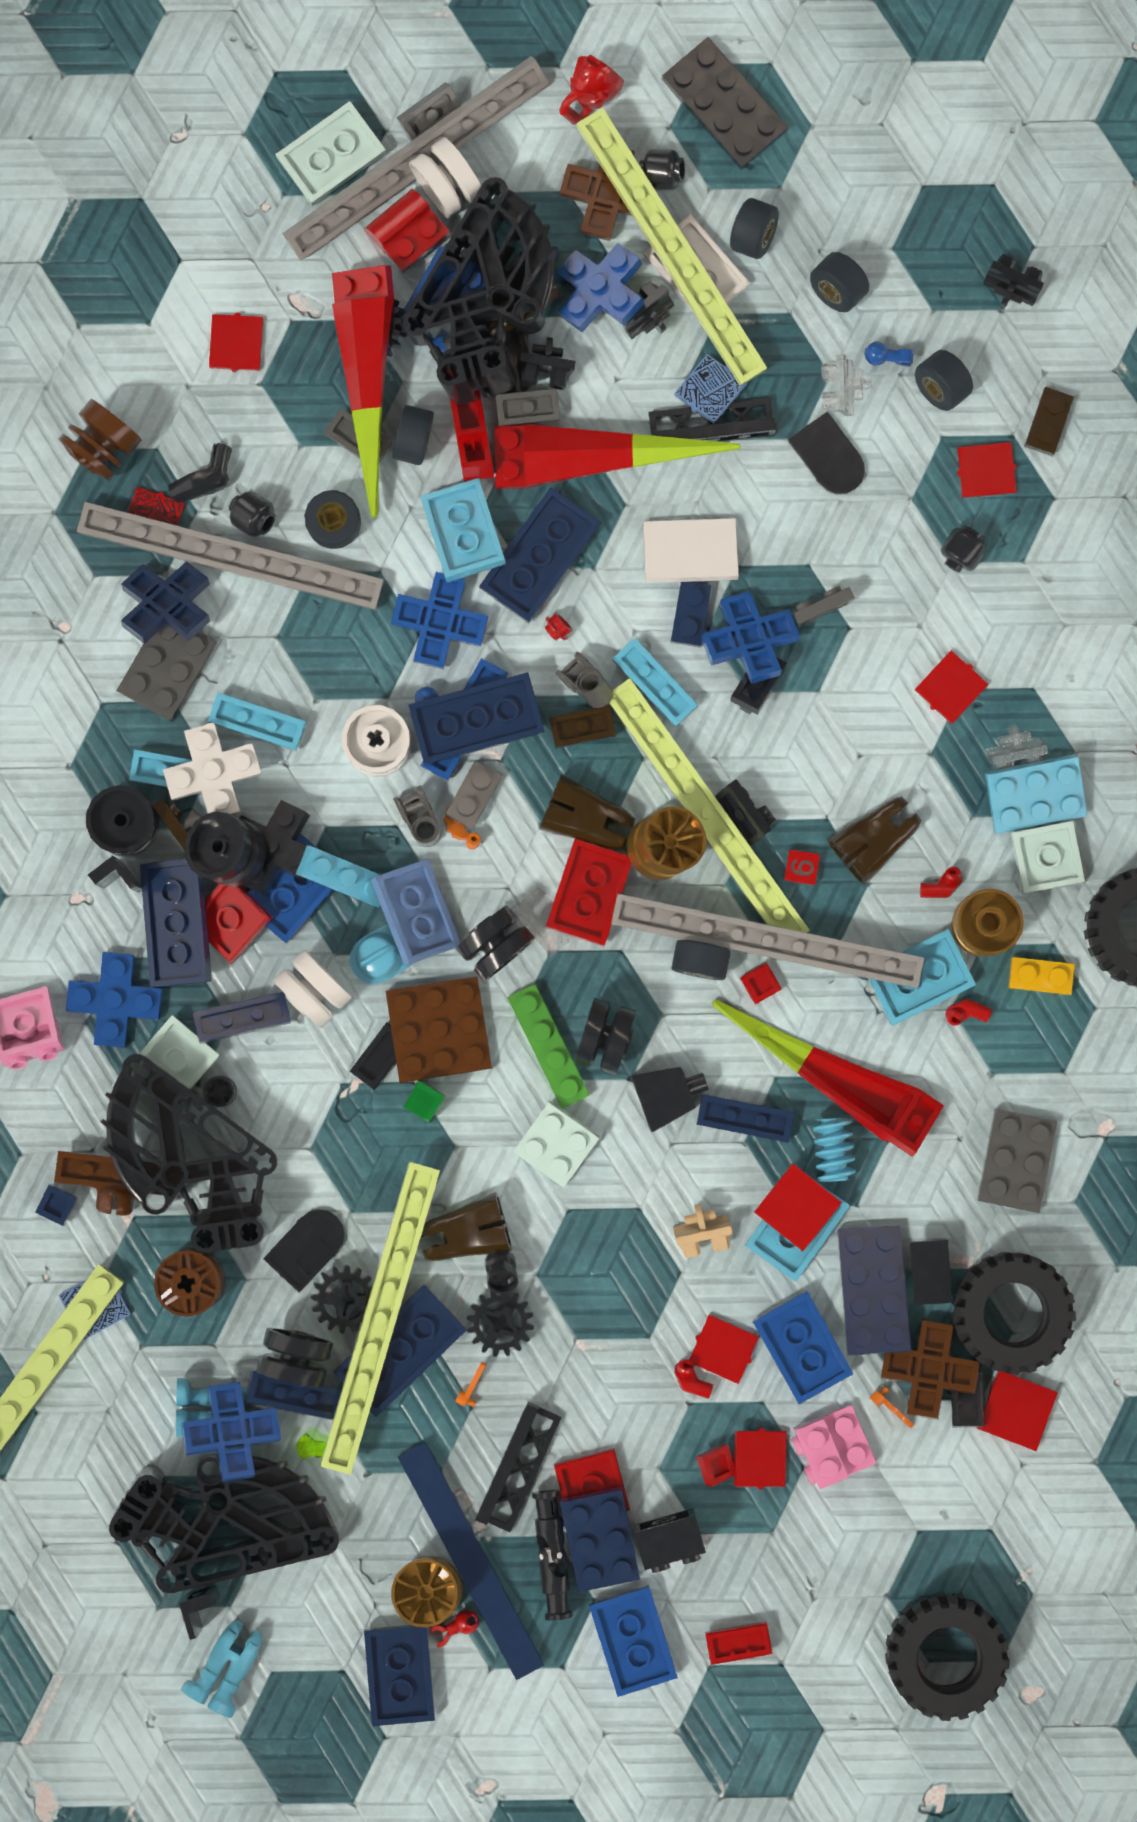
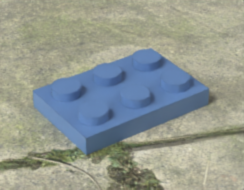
[371,859,461,966]

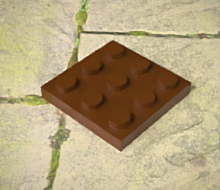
[385,976,492,1083]

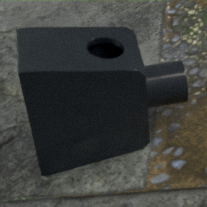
[631,1067,709,1132]

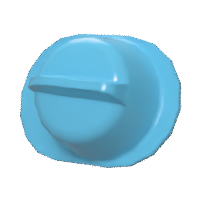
[350,924,414,984]

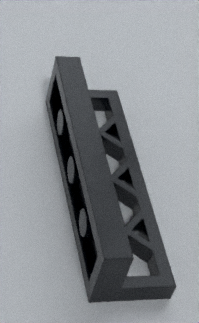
[648,398,776,442]
[475,1402,562,1533]

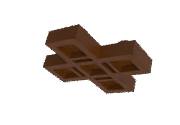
[559,149,656,241]
[881,1320,980,1420]

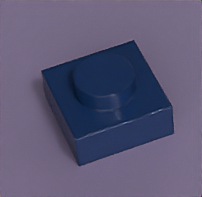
[35,1184,78,1226]

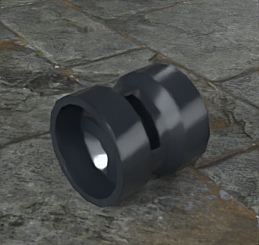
[203,1076,237,1107]
[485,1250,518,1294]

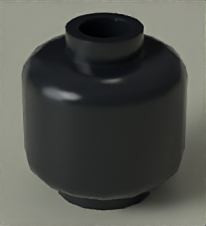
[639,149,685,190]
[229,491,276,537]
[940,525,987,573]

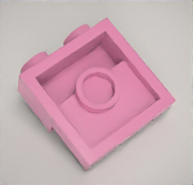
[0,986,64,1070]
[791,1404,876,1489]

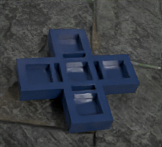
[121,561,210,644]

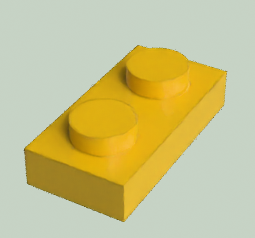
[1008,957,1075,995]

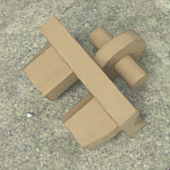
[673,1203,733,1258]

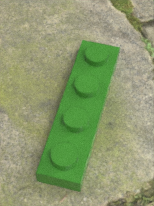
[507,984,590,1109]

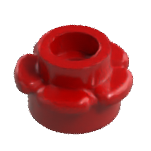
[544,612,573,641]

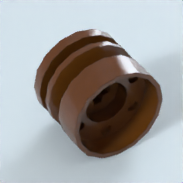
[58,399,142,481]
[154,1248,226,1317]

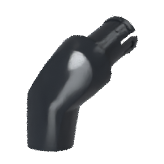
[168,443,232,503]

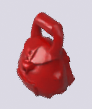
[559,55,624,125]

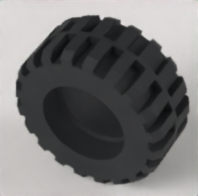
[1084,868,1137,987]
[951,1252,1076,1374]
[885,1592,1010,1721]

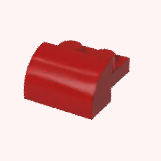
[364,189,450,273]

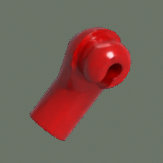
[920,867,963,898]
[945,998,992,1026]

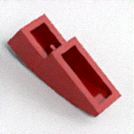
[450,390,494,482]

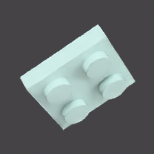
[1011,821,1085,894]
[513,1100,601,1188]

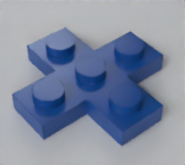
[556,243,644,332]
[391,571,489,670]
[701,591,800,684]
[66,952,163,1048]
[181,1382,281,1482]

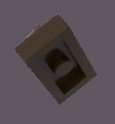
[1024,387,1074,457]
[549,705,616,749]
[152,798,191,851]

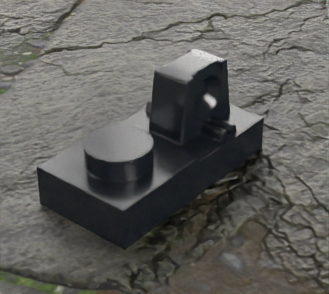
[730,658,787,715]
[715,779,776,846]

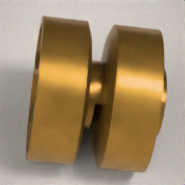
[627,806,706,880]
[951,889,1024,957]
[391,1556,463,1627]

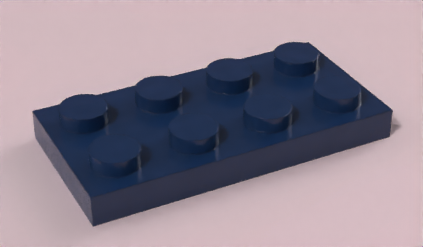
[479,487,601,624]
[408,672,545,766]
[140,859,212,988]
[837,1225,911,1356]
[333,1284,467,1417]

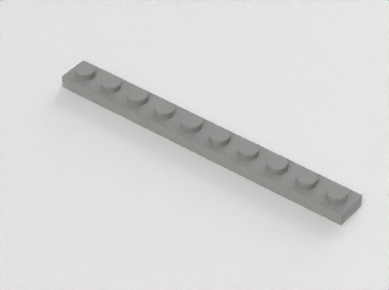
[282,56,549,261]
[77,502,384,611]
[611,894,924,988]

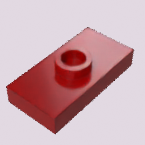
[705,1621,773,1665]

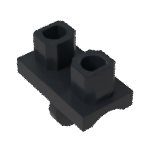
[983,254,1044,308]
[623,281,675,339]
[516,337,576,390]

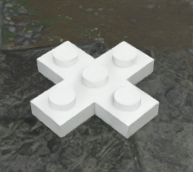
[163,722,262,815]

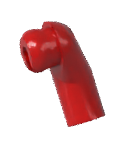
[674,1359,713,1399]

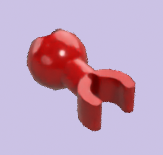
[429,1609,479,1648]

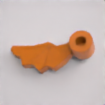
[443,806,481,850]
[455,1362,486,1407]
[869,1386,914,1428]

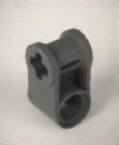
[555,651,613,708]
[393,785,441,847]

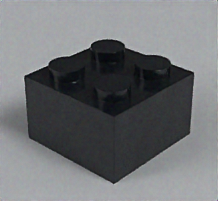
[633,1508,706,1573]

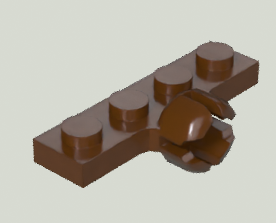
[54,1151,183,1216]

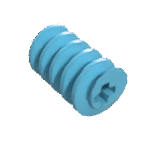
[813,1117,856,1182]

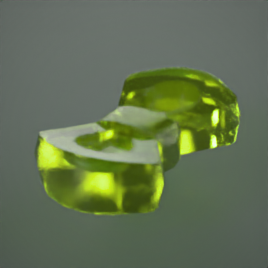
[296,1433,327,1460]

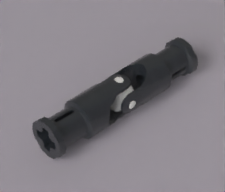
[532,1489,573,1621]

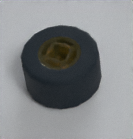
[730,198,779,259]
[810,252,870,312]
[914,350,973,411]
[392,405,434,465]
[304,490,361,549]
[671,940,731,980]

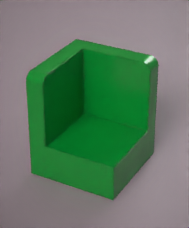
[403,1080,446,1123]

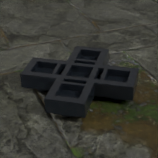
[239,800,310,897]

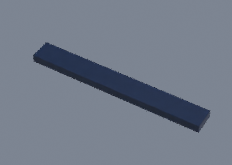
[398,1441,544,1681]

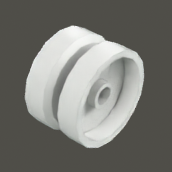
[408,137,481,219]
[342,705,412,777]
[273,950,352,1028]

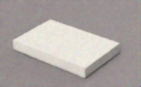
[644,214,751,312]
[643,518,739,583]

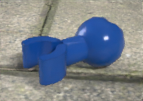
[864,341,914,367]

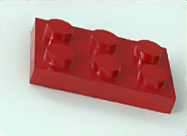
[545,838,632,947]

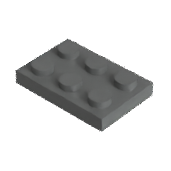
[116,624,217,722]
[977,1109,1057,1213]

